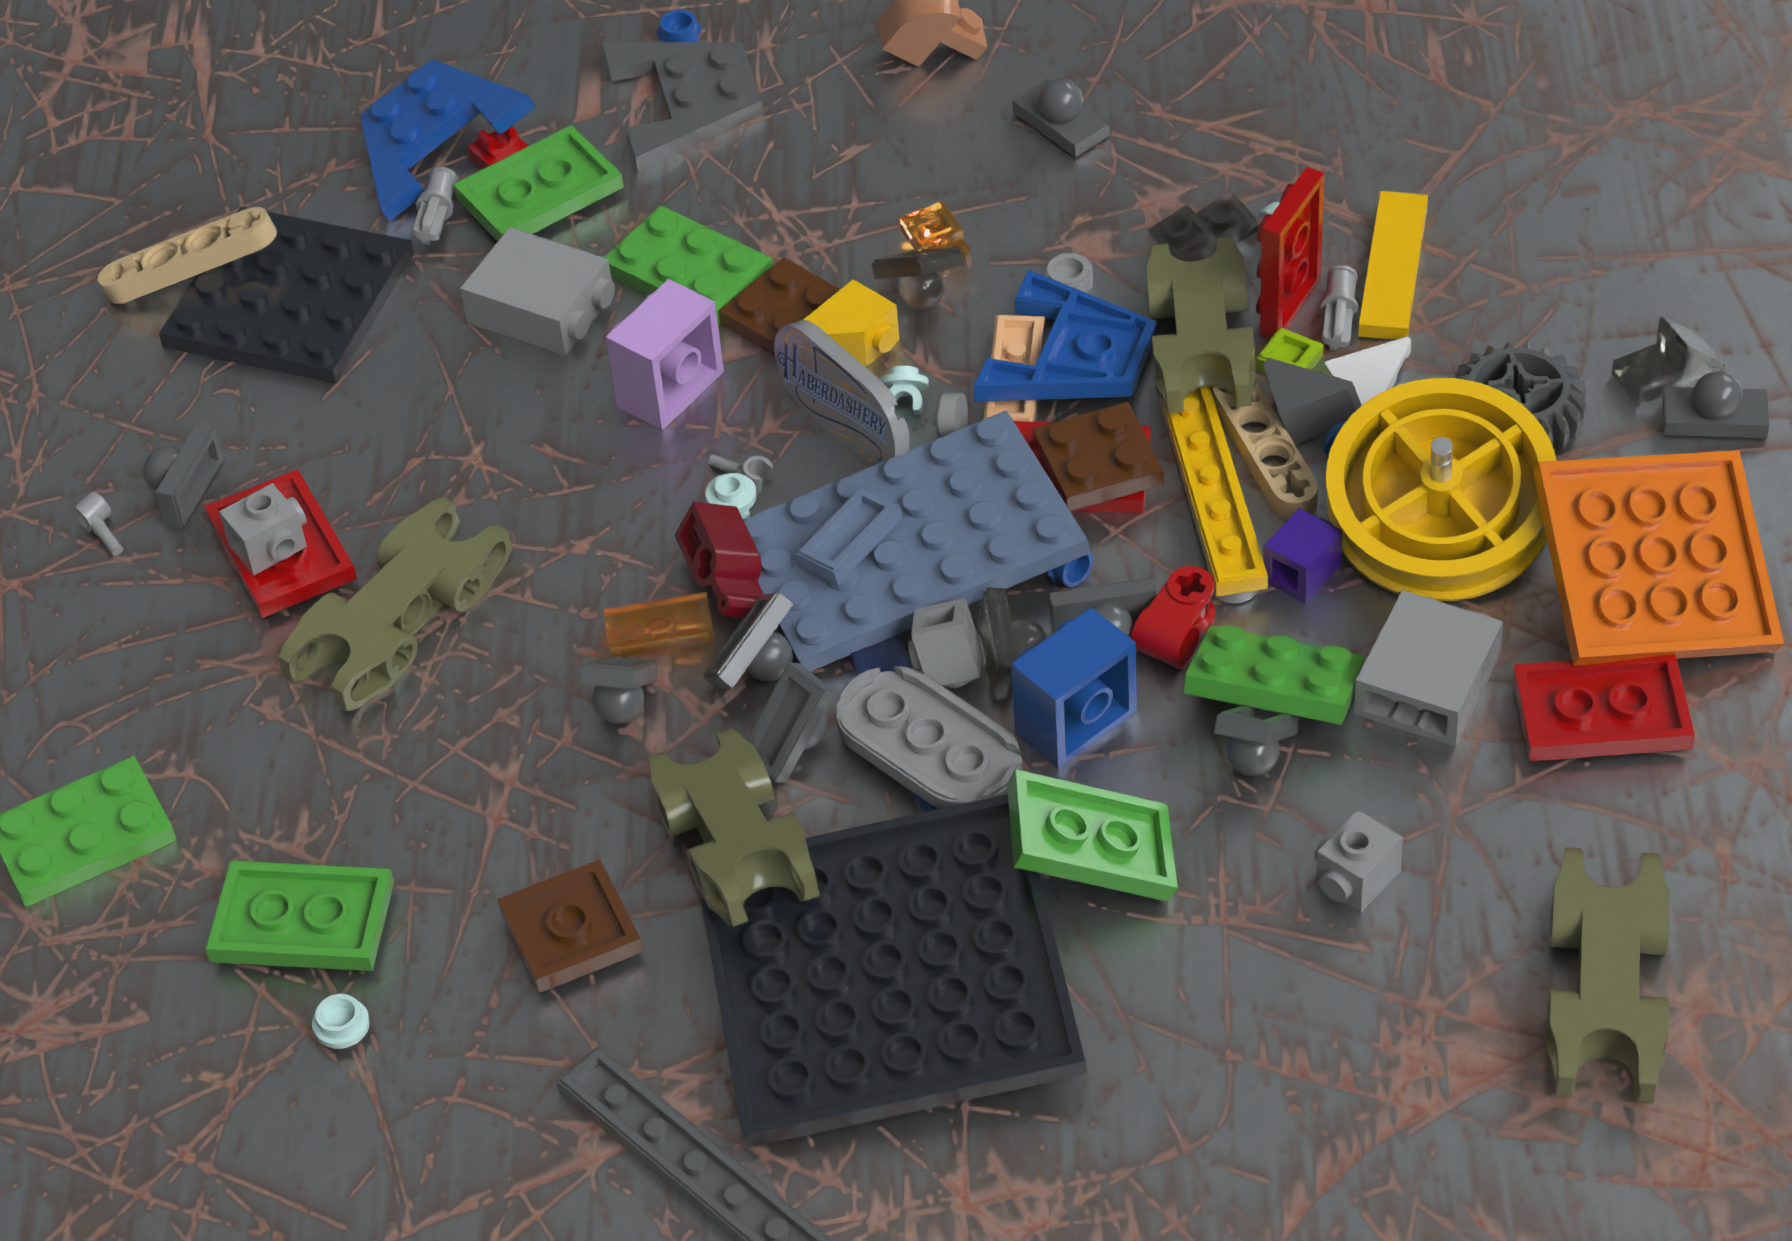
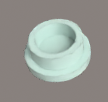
[312,994,370,1049]

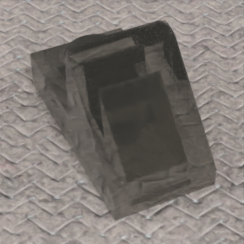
[1612,316,1725,406]

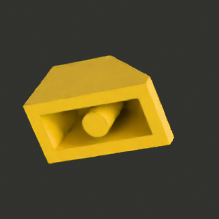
[803,279,900,367]

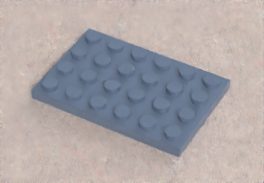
[743,410,1090,671]

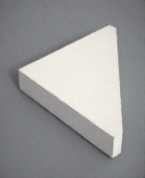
[1324,336,1411,405]

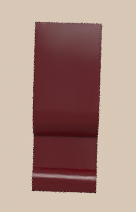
[674,501,763,617]

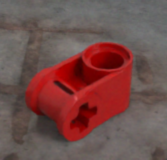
[1131,566,1215,669]

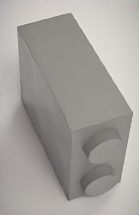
[460,227,615,356]
[1354,590,1503,747]

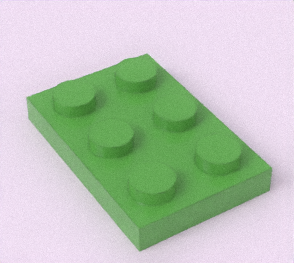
[453,125,623,241]
[604,205,773,326]
[1183,626,1366,725]
[0,756,177,908]
[1007,769,1178,902]
[206,860,394,971]

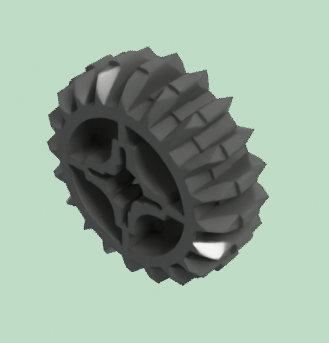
[1455,341,1587,450]

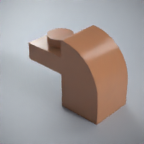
[877,0,987,67]

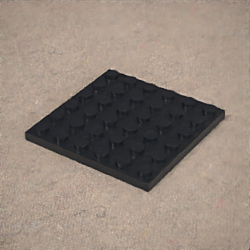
[699,794,1088,1148]

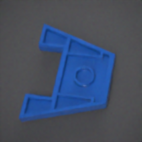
[360,59,536,221]
[974,270,1157,402]

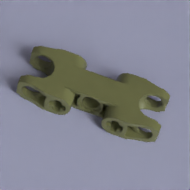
[1146,237,1257,413]
[278,497,512,711]
[647,728,820,927]
[1546,847,1670,1103]

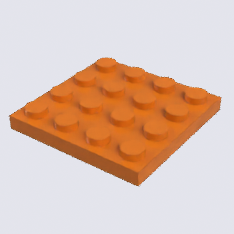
[1533,450,1784,666]

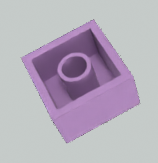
[606,279,724,431]

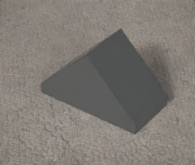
[1263,358,1362,445]

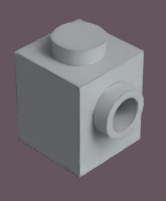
[219,483,307,575]
[908,598,983,688]
[1314,810,1403,913]

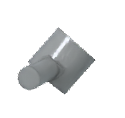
[708,454,773,494]
[76,492,123,556]

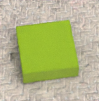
[1256,327,1324,374]

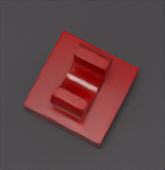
[467,127,529,170]

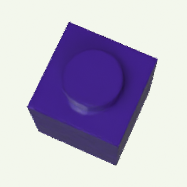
[1263,508,1343,603]

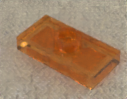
[603,592,715,657]

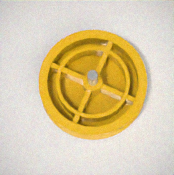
[1326,378,1557,602]

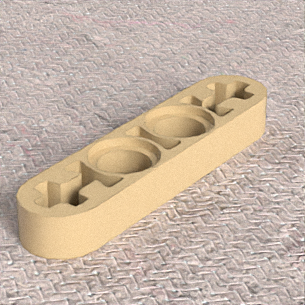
[97,207,277,304]
[1212,383,1318,520]

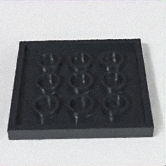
[159,206,414,384]

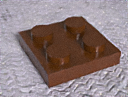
[719,257,840,356]
[1033,402,1164,511]
[497,859,643,993]

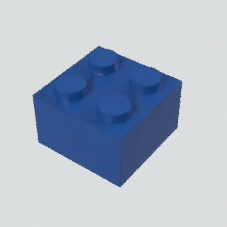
[1011,607,1137,769]

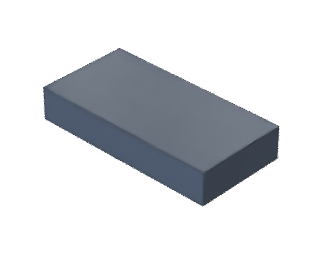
[795,487,903,585]

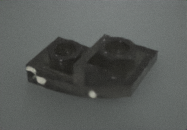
[1148,191,1259,261]

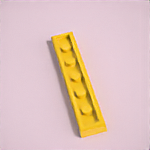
[1156,387,1268,597]

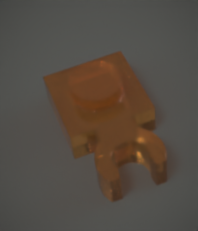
[900,201,972,277]

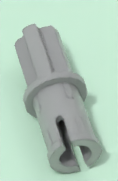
[412,167,458,245]
[1319,265,1358,352]

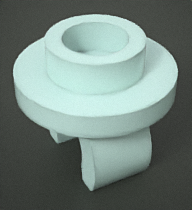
[879,366,929,416]
[705,473,757,519]

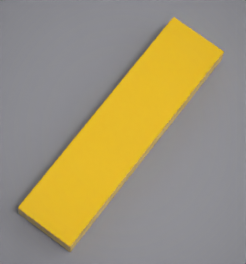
[1358,191,1428,340]

